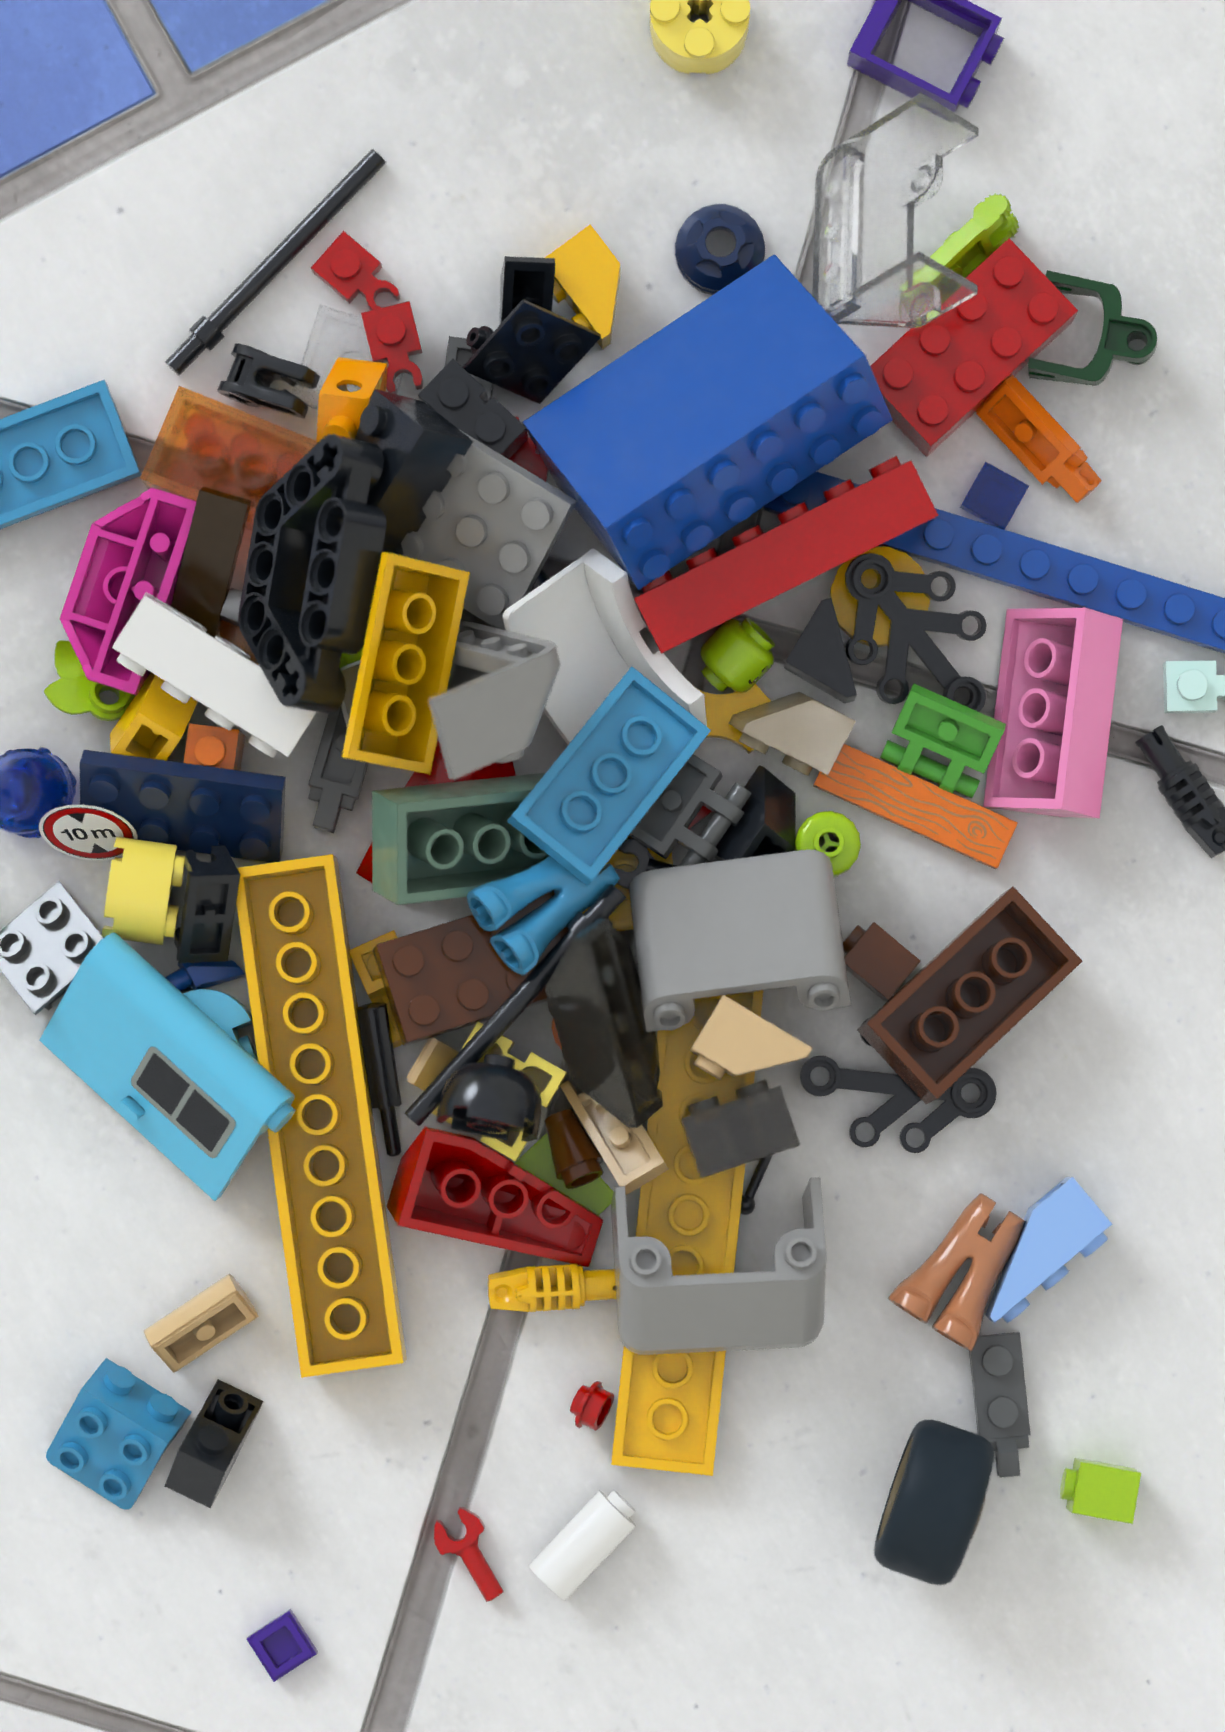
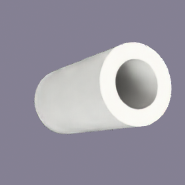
[529,1490,636,1601]

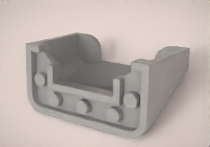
[629,850,851,1032]

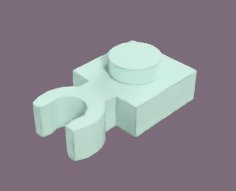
[1163,660,1225,713]

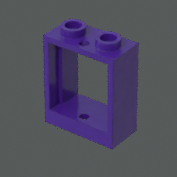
[847,0,1004,119]

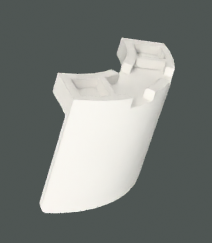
[503,548,707,745]

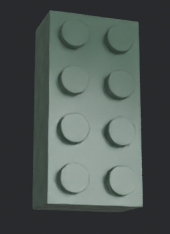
[372,773,549,905]

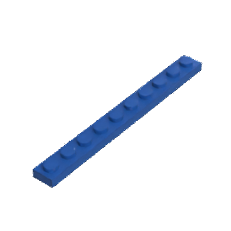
[763,471,1225,654]

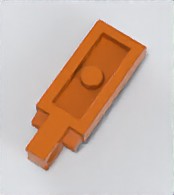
[976,375,1102,503]

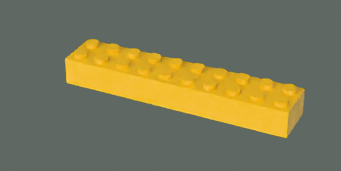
[236,854,407,1378]

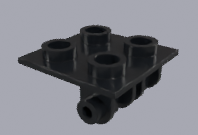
[463,299,601,404]

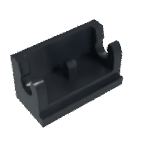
[174,845,240,964]

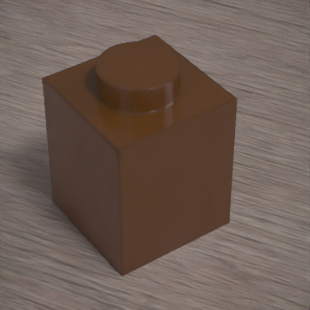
[843,922,921,1002]

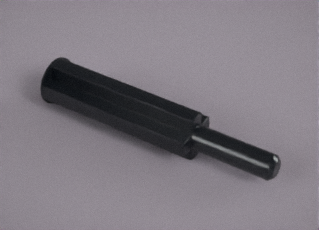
[356,1002,402,1157]

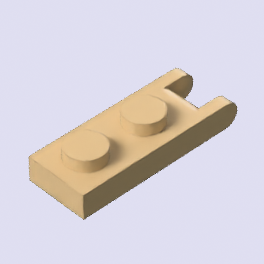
[560,1060,669,1195]

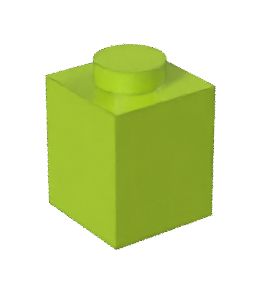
[1060,1458,1141,1524]

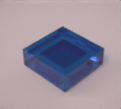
[960,462,1029,530]

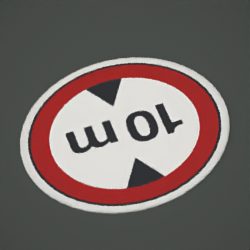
[39,805,138,861]

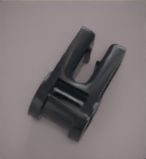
[217,343,320,419]

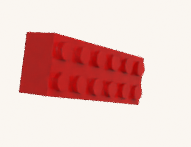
[634,456,939,654]

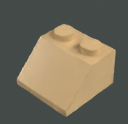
[690,995,813,1080]

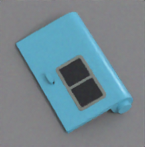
[39,932,295,1201]

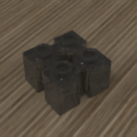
[680,1080,800,1178]

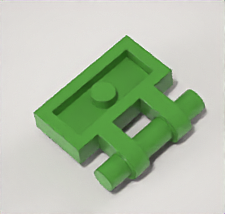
[880,683,1006,799]

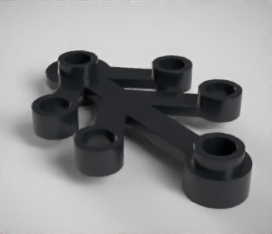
[845,553,986,712]
[800,1018,997,1153]

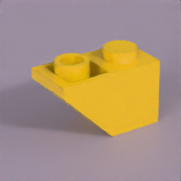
[545,224,621,350]
[110,672,198,761]

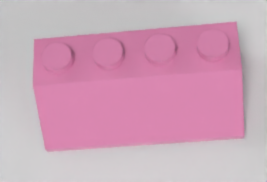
[983,608,1123,818]

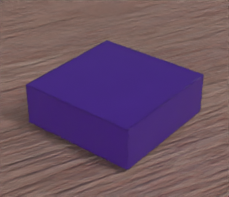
[246,1609,318,1682]

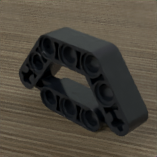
[238,434,386,714]

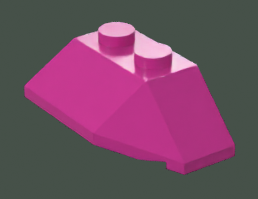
[60,488,196,696]

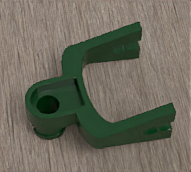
[1028,270,1157,386]

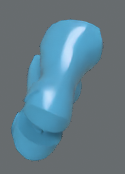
[467,856,620,975]

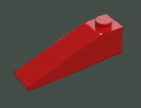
[386,1127,603,1267]

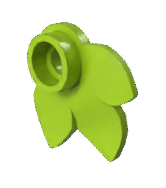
[44,640,135,721]

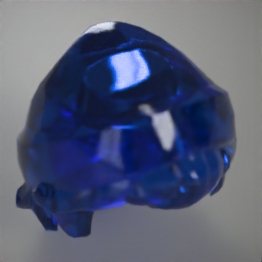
[0,747,77,838]

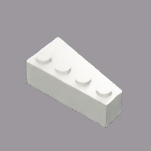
[112,592,316,758]

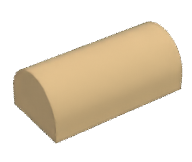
[144,1274,259,1373]

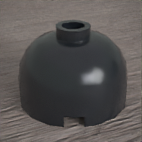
[437,1054,542,1141]

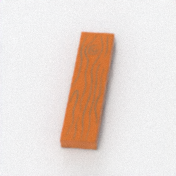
[813,744,1018,870]

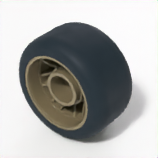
[874,1419,994,1585]

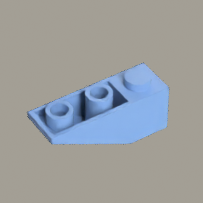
[985,1176,1112,1323]

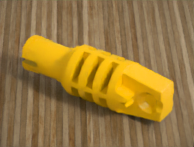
[488,1263,616,1312]

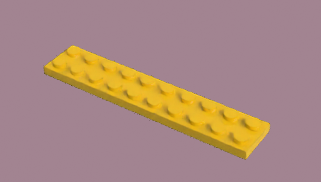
[611,990,764,1476]

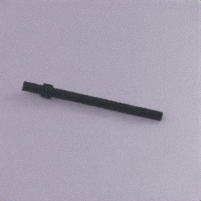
[165,149,386,376]
[405,884,626,1127]

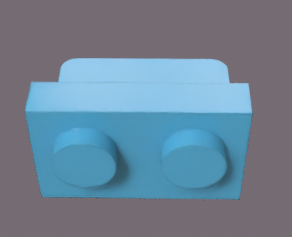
[46,1358,191,1510]

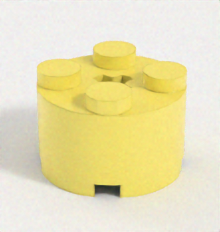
[650,0,750,74]
[102,836,185,945]

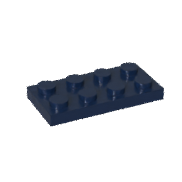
[80,750,286,863]

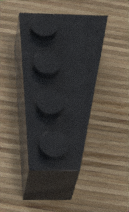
[354,389,474,556]

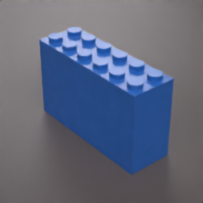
[522,254,893,590]

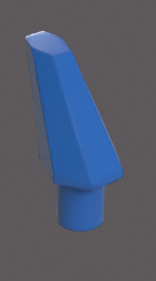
[165,960,245,992]

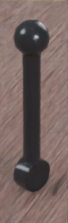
[740,1116,790,1215]

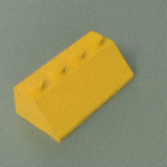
[342,552,470,774]

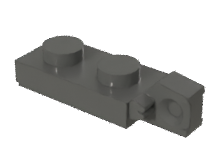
[308,706,369,833]
[969,1332,1031,1478]

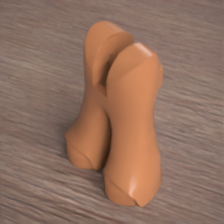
[888,1193,1025,1351]

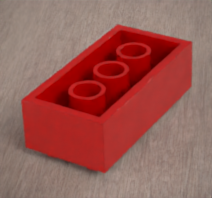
[870,238,1078,457]

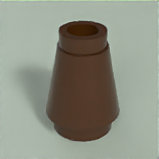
[544,1109,604,1189]

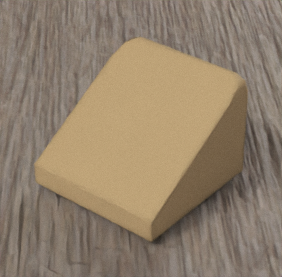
[406,1037,459,1091]

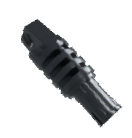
[1135,725,1225,858]

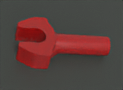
[434,1507,504,1602]

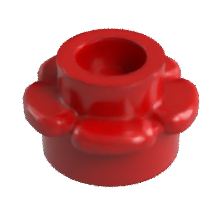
[570,1381,614,1431]

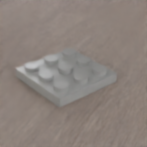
[401,429,577,630]

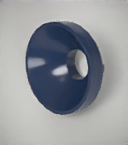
[675,204,765,295]

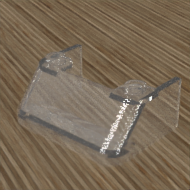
[812,92,979,328]

